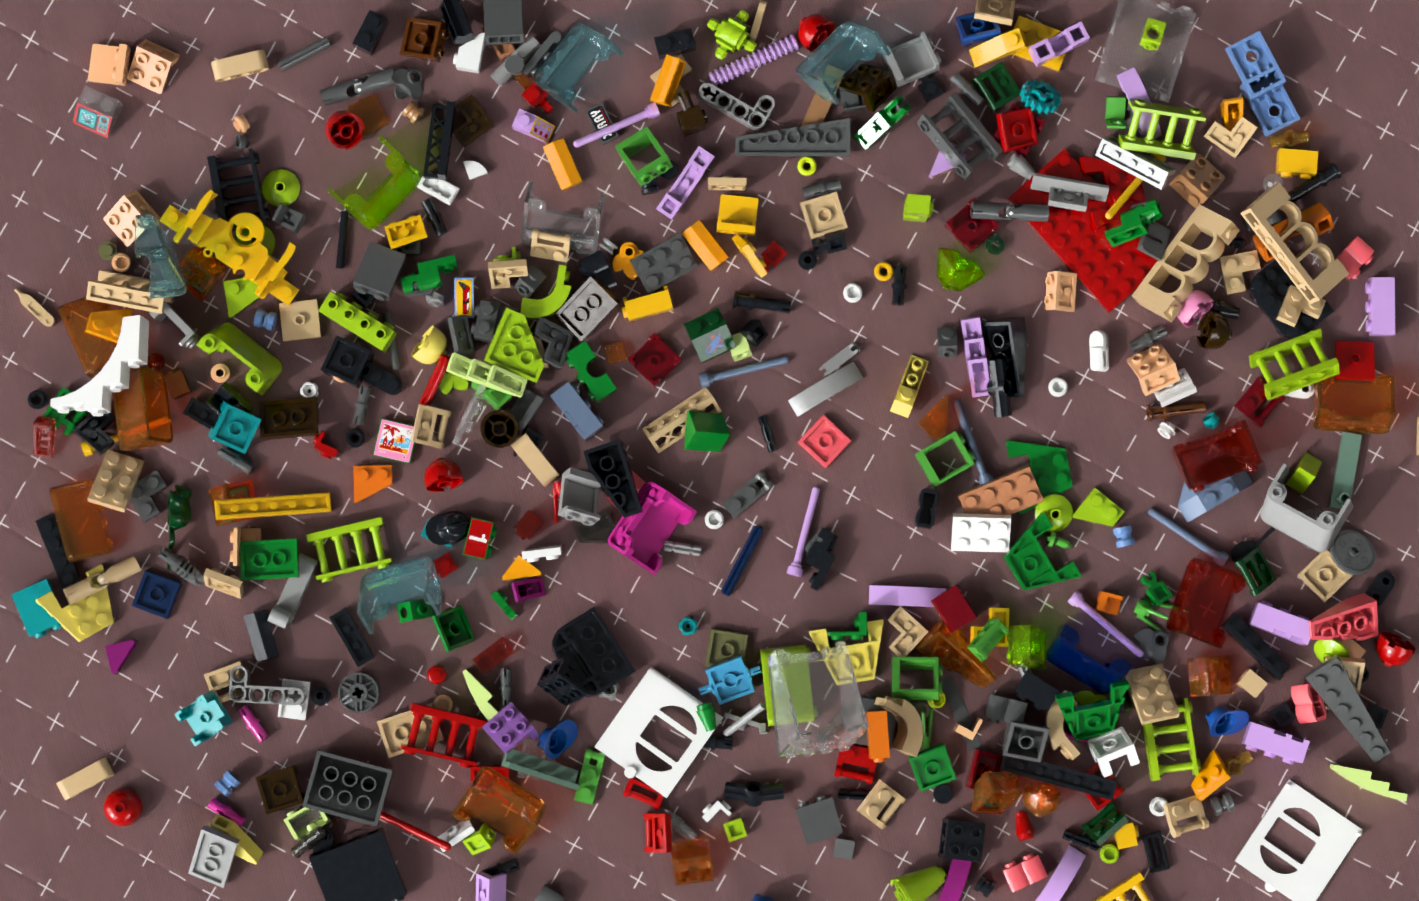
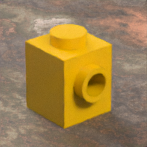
[1114,822,1139,849]

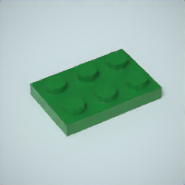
[240,539,300,581]

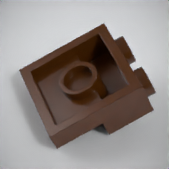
[400,17,449,63]

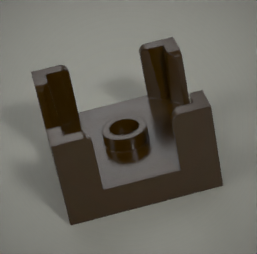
[255,765,305,814]

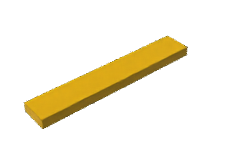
[214,492,331,520]

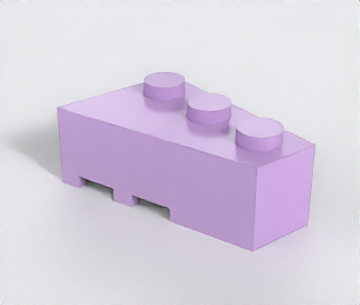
[1241,722,1310,765]

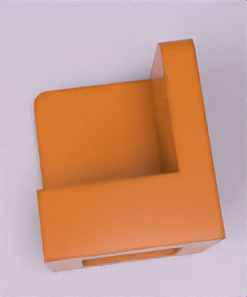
[1095,591,1124,615]

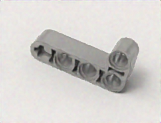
[699,83,775,131]
[267,553,319,629]
[229,665,307,705]

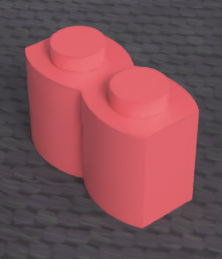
[1334,236,1374,280]
[1291,683,1327,724]
[1002,853,1048,892]

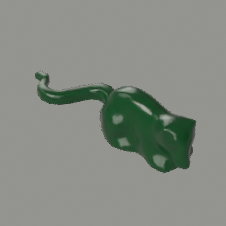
[167,484,192,571]

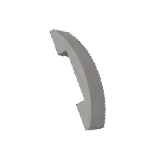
[788,362,863,417]

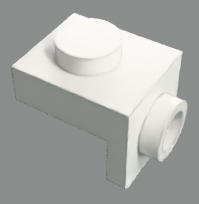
[702,800,732,823]

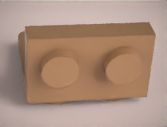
[1169,154,1225,209]

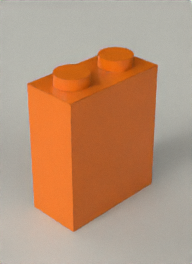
[866,710,890,762]

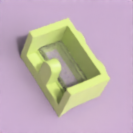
[284,807,331,841]

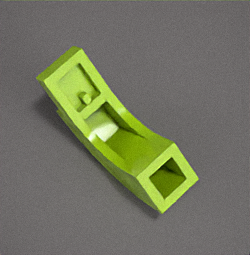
[520,265,572,320]

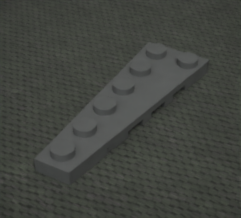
[735,118,850,157]
[1305,655,1391,763]

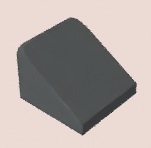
[833,838,855,860]

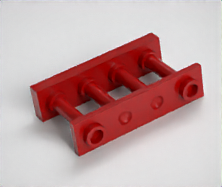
[400,702,488,768]

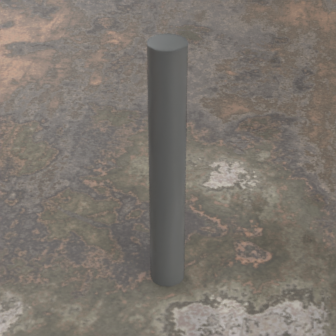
[383,312,401,370]

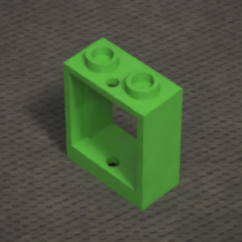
[615,126,673,187]
[915,431,975,488]
[892,657,942,700]

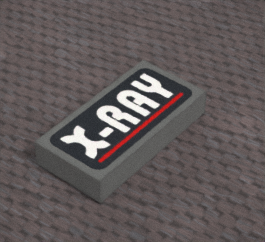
[585,103,619,146]

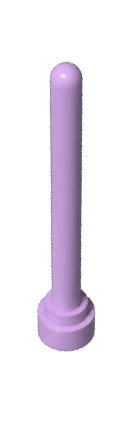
[573,102,660,147]
[787,486,820,577]
[1067,590,1144,657]

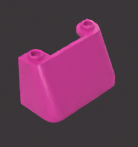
[608,481,697,576]

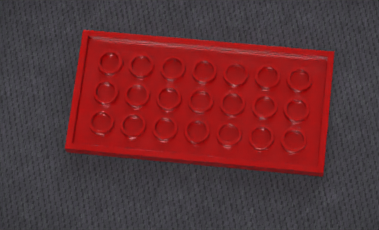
[1007,149,1158,313]

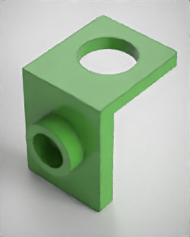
[1105,96,1126,129]

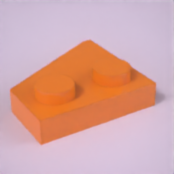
[353,465,393,503]

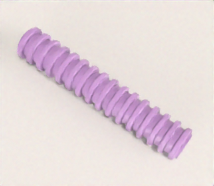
[708,34,799,87]

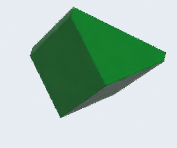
[684,411,730,452]
[432,605,476,652]

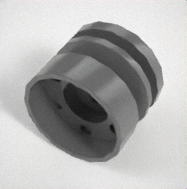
[338,673,382,713]

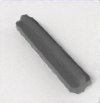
[278,37,331,71]

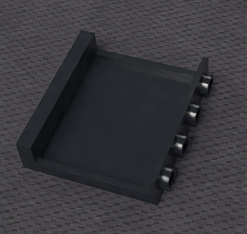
[309,827,407,901]

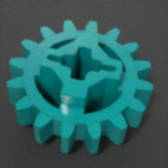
[1019,79,1062,115]

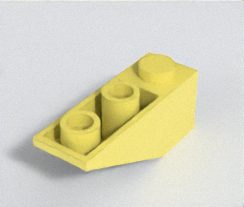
[890,354,929,418]
[209,813,264,865]

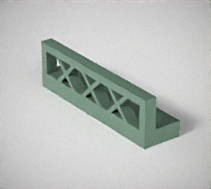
[501,749,580,791]

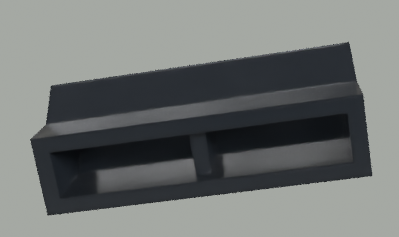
[439,0,475,44]
[243,610,279,662]

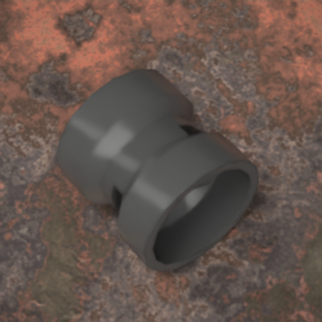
[1210,792,1235,816]

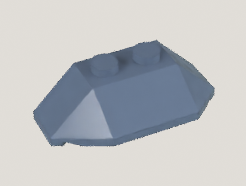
[1178,460,1253,523]

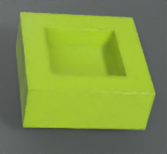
[723,818,747,842]

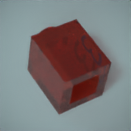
[514,510,544,540]

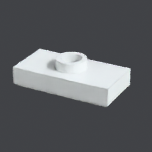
[417,171,460,206]
[438,817,475,852]

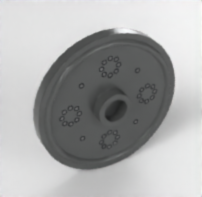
[1330,530,1376,575]

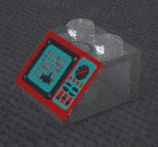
[73,85,124,139]

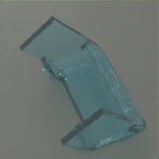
[796,22,891,105]
[533,23,624,113]
[357,557,443,634]

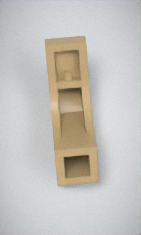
[1045,690,1080,761]
[874,696,923,757]

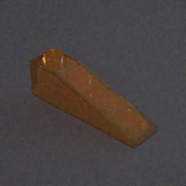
[915,620,996,688]

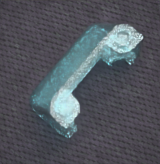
[135,214,187,299]

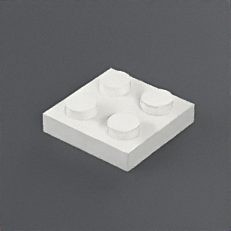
[522,545,562,562]

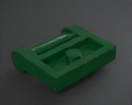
[972,61,1021,112]
[1234,546,1277,596]
[1081,802,1129,846]

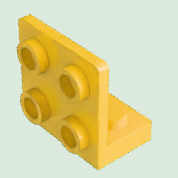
[717,194,758,236]

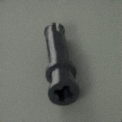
[1288,162,1342,202]
[732,291,791,314]

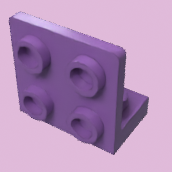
[482,702,540,754]

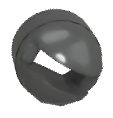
[235,134,250,149]

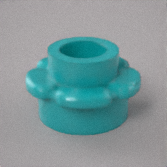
[1202,412,1220,429]
[678,617,697,636]

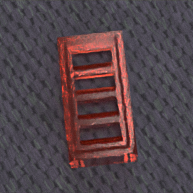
[33,416,56,459]

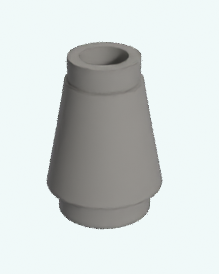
[1007,152,1036,179]

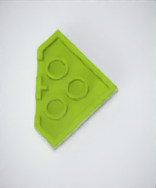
[483,307,544,383]

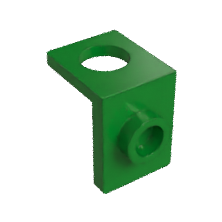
[397,598,434,623]

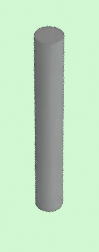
[723,702,766,737]

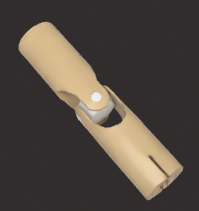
[63,556,141,605]

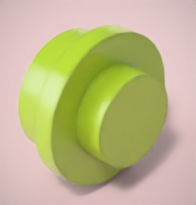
[1100,844,1119,864]

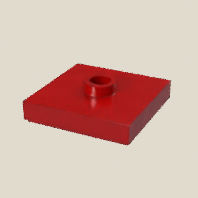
[996,107,1039,152]
[1334,341,1375,381]

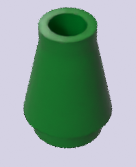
[696,702,717,732]

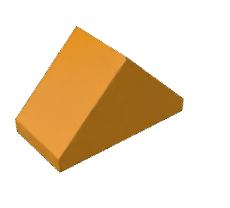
[1220,97,1243,131]
[502,555,542,581]

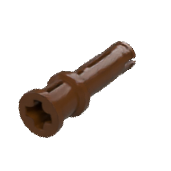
[1146,401,1206,422]

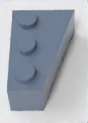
[550,382,604,442]

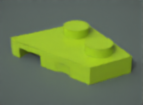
[223,278,260,318]
[1072,488,1125,527]

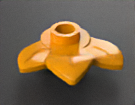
[612,242,644,280]

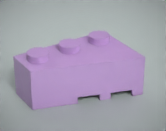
[1248,601,1310,645]

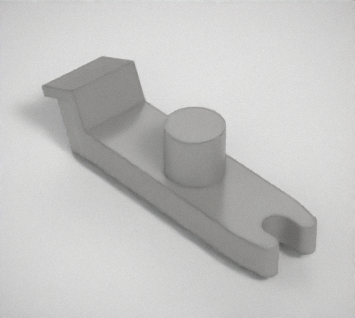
[819,341,861,376]
[723,712,767,734]

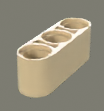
[211,50,269,82]
[511,433,560,487]
[56,757,115,801]

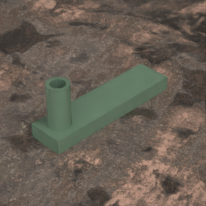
[1329,432,1362,509]

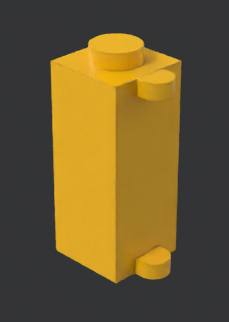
[621,285,673,322]

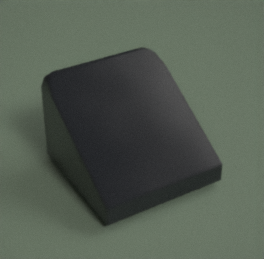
[740,320,768,347]
[1119,691,1134,713]

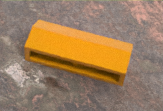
[650,54,687,107]
[543,138,582,190]
[681,220,728,271]

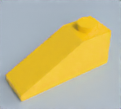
[969,28,1029,68]

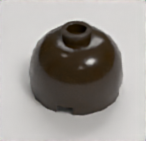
[1197,310,1232,350]
[480,410,519,448]

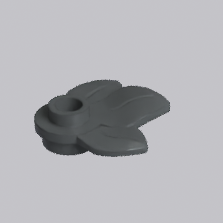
[390,67,423,101]
[1134,628,1170,664]

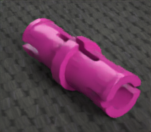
[237,705,269,743]
[207,797,246,827]

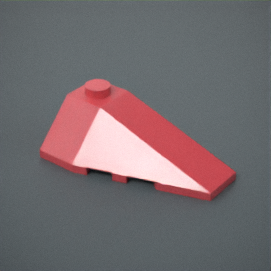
[1309,593,1379,641]

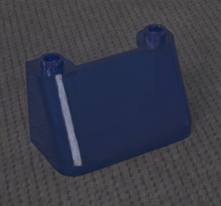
[1045,624,1133,694]

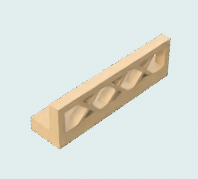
[642,388,722,454]

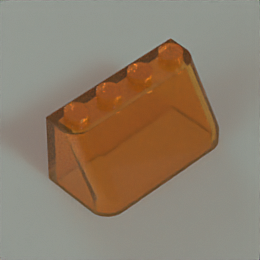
[112,366,173,451]
[49,479,113,563]

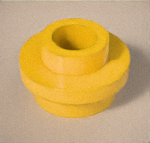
[874,262,893,281]

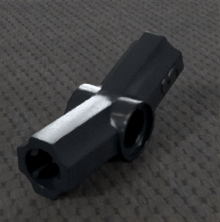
[724,781,784,807]

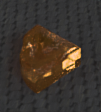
[513,73,531,90]

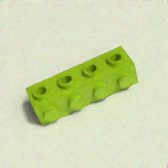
[318,292,397,353]

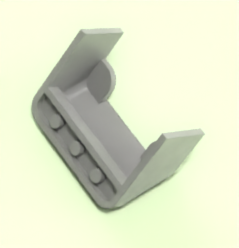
[1260,463,1354,553]

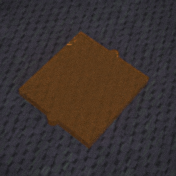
[347,94,389,136]

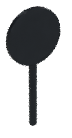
[1231,527,1275,570]

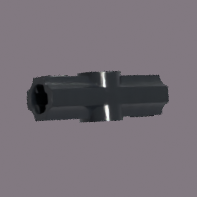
[987,358,1013,417]

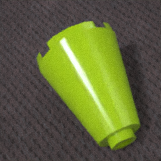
[890,865,946,901]

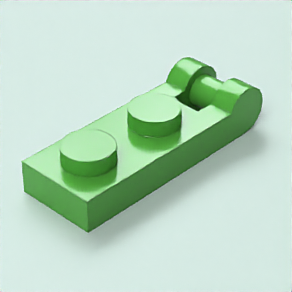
[574,748,605,805]

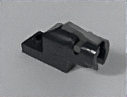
[805,528,838,591]

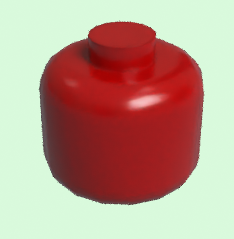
[427,665,447,684]

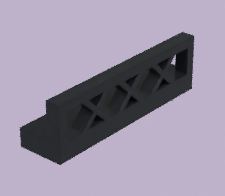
[423,101,456,180]
[1220,612,1290,680]

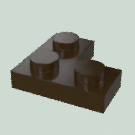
[452,94,495,148]

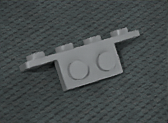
[1031,173,1109,212]

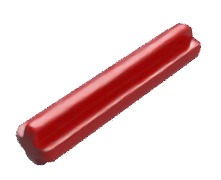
[419,354,450,406]

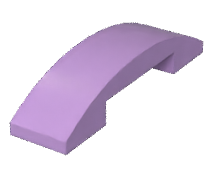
[1116,67,1162,139]
[656,146,715,220]
[869,585,946,607]
[1035,845,1086,901]

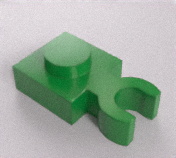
[1140,571,1173,607]
[490,590,518,620]

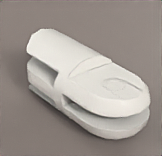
[1089,330,1109,372]

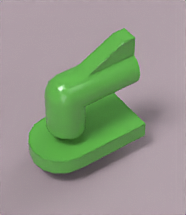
[1044,532,1073,549]

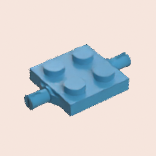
[698,655,762,705]

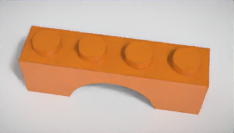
[1252,202,1334,262]

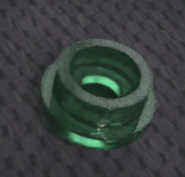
[985,236,1005,255]

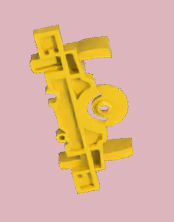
[159,190,299,306]

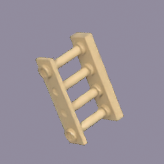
[86,270,174,314]

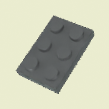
[629,233,698,294]

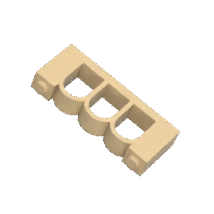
[1240,182,1349,304]
[1132,204,1240,322]

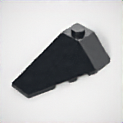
[981,317,1027,397]
[583,439,643,518]

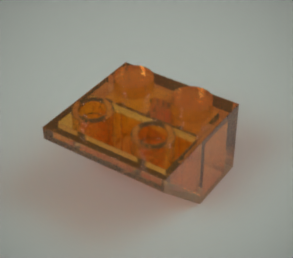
[1187,655,1233,697]
[671,838,714,885]

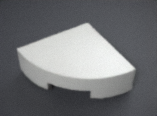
[463,161,488,180]

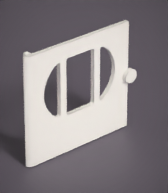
[594,667,724,798]
[1235,780,1363,901]

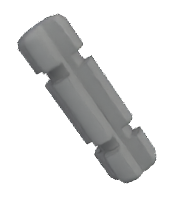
[664,541,702,556]

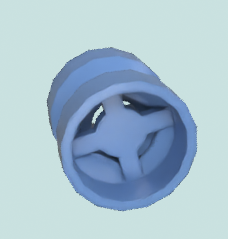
[253,308,277,331]
[1112,525,1136,548]
[214,770,241,797]

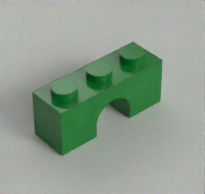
[565,341,617,403]

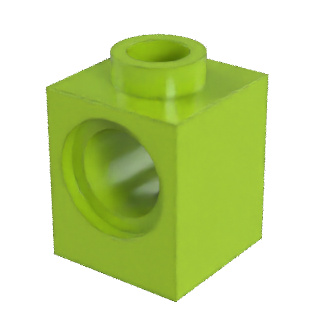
[1139,18,1166,50]

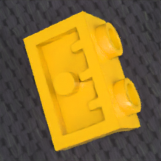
[384,215,428,249]

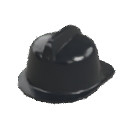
[425,511,470,545]

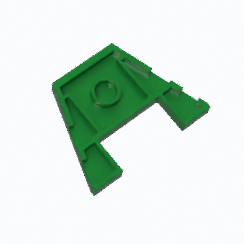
[1005,441,1073,515]
[1003,512,1082,591]
[1055,680,1129,741]

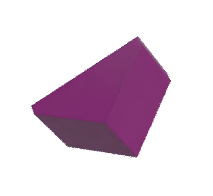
[511,577,546,603]
[105,640,138,675]

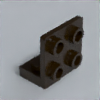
[839,63,897,112]

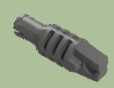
[157,546,204,587]

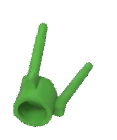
[1133,598,1182,630]
[920,707,934,749]

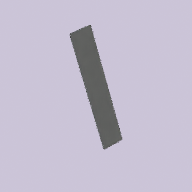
[939,675,982,751]

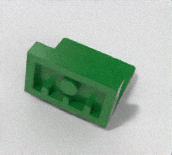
[827,612,867,640]

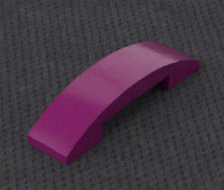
[938,859,972,901]

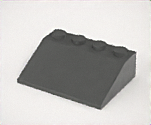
[302,750,394,827]

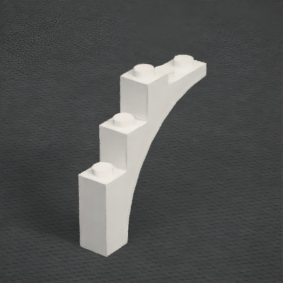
[50,315,149,417]

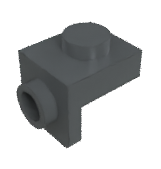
[272,203,307,233]
[515,265,547,298]
[937,327,958,358]

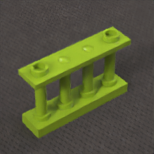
[1117,98,1206,160]
[1249,328,1340,401]
[306,517,393,583]
[1143,698,1201,781]

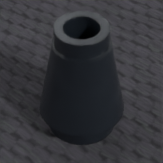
[1210,300,1240,319]

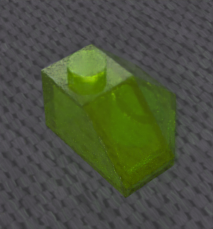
[937,248,985,291]

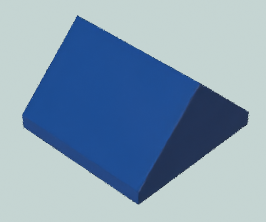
[955,13,1001,46]

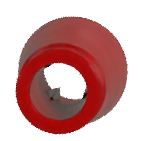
[1015,811,1035,841]

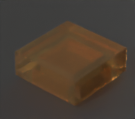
[604,341,628,365]

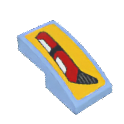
[454,277,475,318]

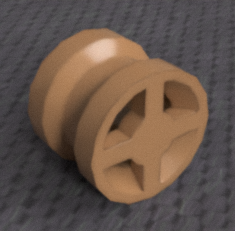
[402,100,426,124]

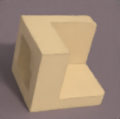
[1235,669,1268,698]

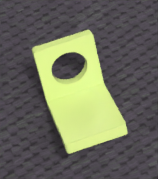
[730,332,752,362]

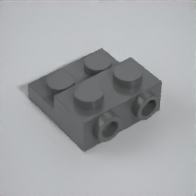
[471,300,519,343]

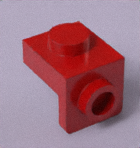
[313,431,339,460]

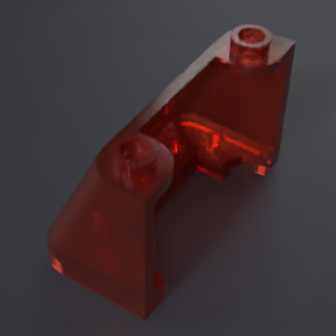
[1171,420,1263,493]
[1167,558,1246,649]

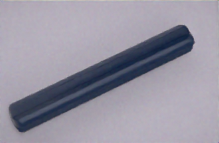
[721,526,763,596]

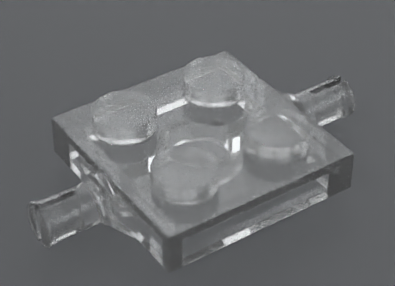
[451,384,486,446]

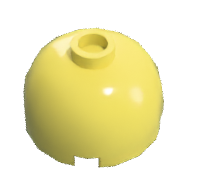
[411,326,447,364]

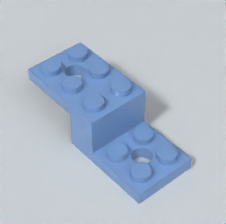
[1225,31,1300,137]

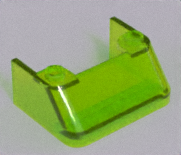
[327,135,420,230]

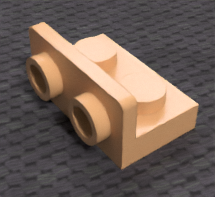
[1044,271,1077,312]

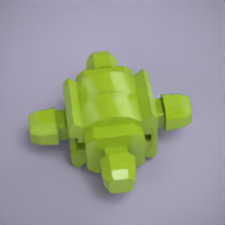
[707,10,757,60]

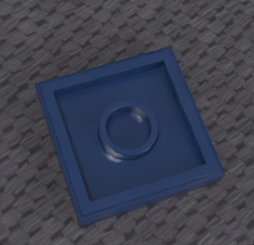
[132,570,182,619]

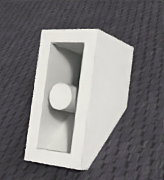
[453,33,485,74]

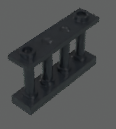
[207,148,270,226]

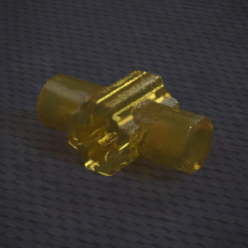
[1269,130,1309,149]
[1225,750,1254,776]

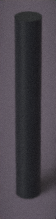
[336,211,349,269]

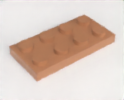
[958,465,1044,515]

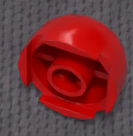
[798,14,835,52]
[325,110,365,150]
[424,458,463,492]
[1376,631,1416,667]
[103,788,143,827]

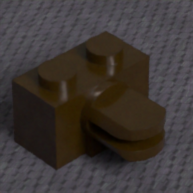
[676,90,708,137]

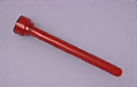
[380,810,452,851]

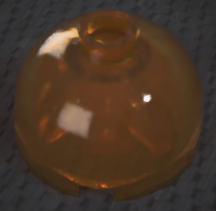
[1022,783,1062,817]

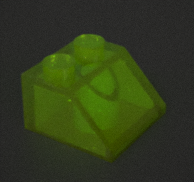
[1006,625,1046,670]

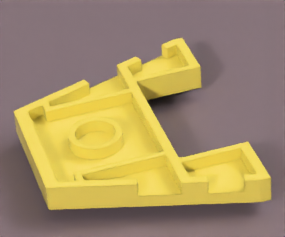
[35,564,114,642]
[809,619,884,685]

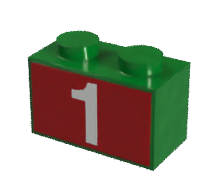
[462,517,497,560]

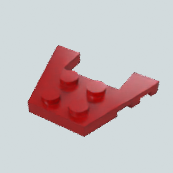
[1079,156,1146,230]

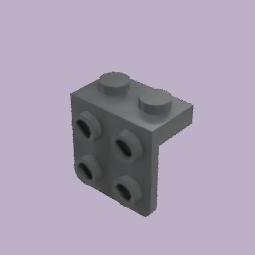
[795,794,843,844]

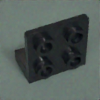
[537,655,588,706]
[938,818,986,862]

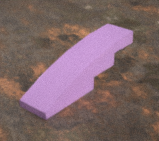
[960,316,990,398]

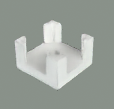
[1087,727,1140,778]

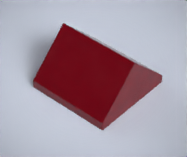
[931,584,977,633]
[965,749,1003,794]

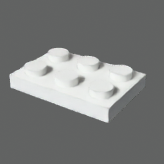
[951,513,1011,552]

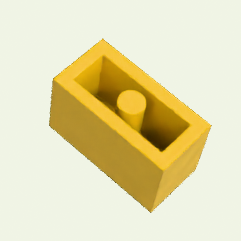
[1275,148,1318,179]

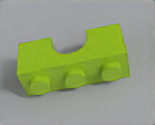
[903,194,934,223]

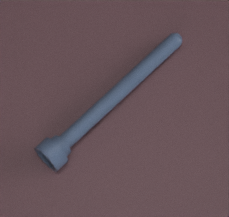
[699,356,790,388]
[953,400,994,485]
[1148,508,1230,568]

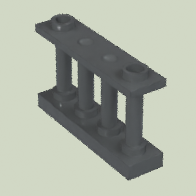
[917,92,1003,181]

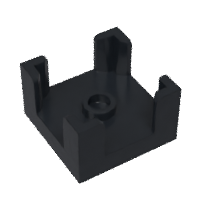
[320,336,375,389]

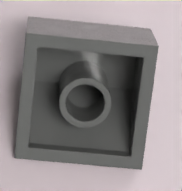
[1002,720,1050,763]

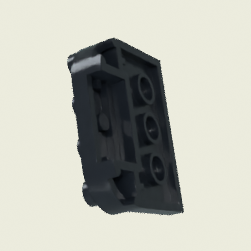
[1249,259,1334,338]
[551,607,635,697]

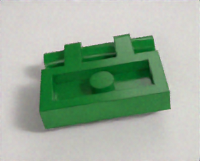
[42,387,88,437]

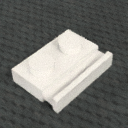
[1154,368,1197,407]
[278,679,311,720]

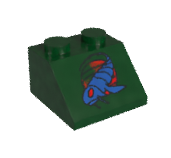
[684,308,736,363]

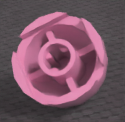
[1177,290,1214,328]

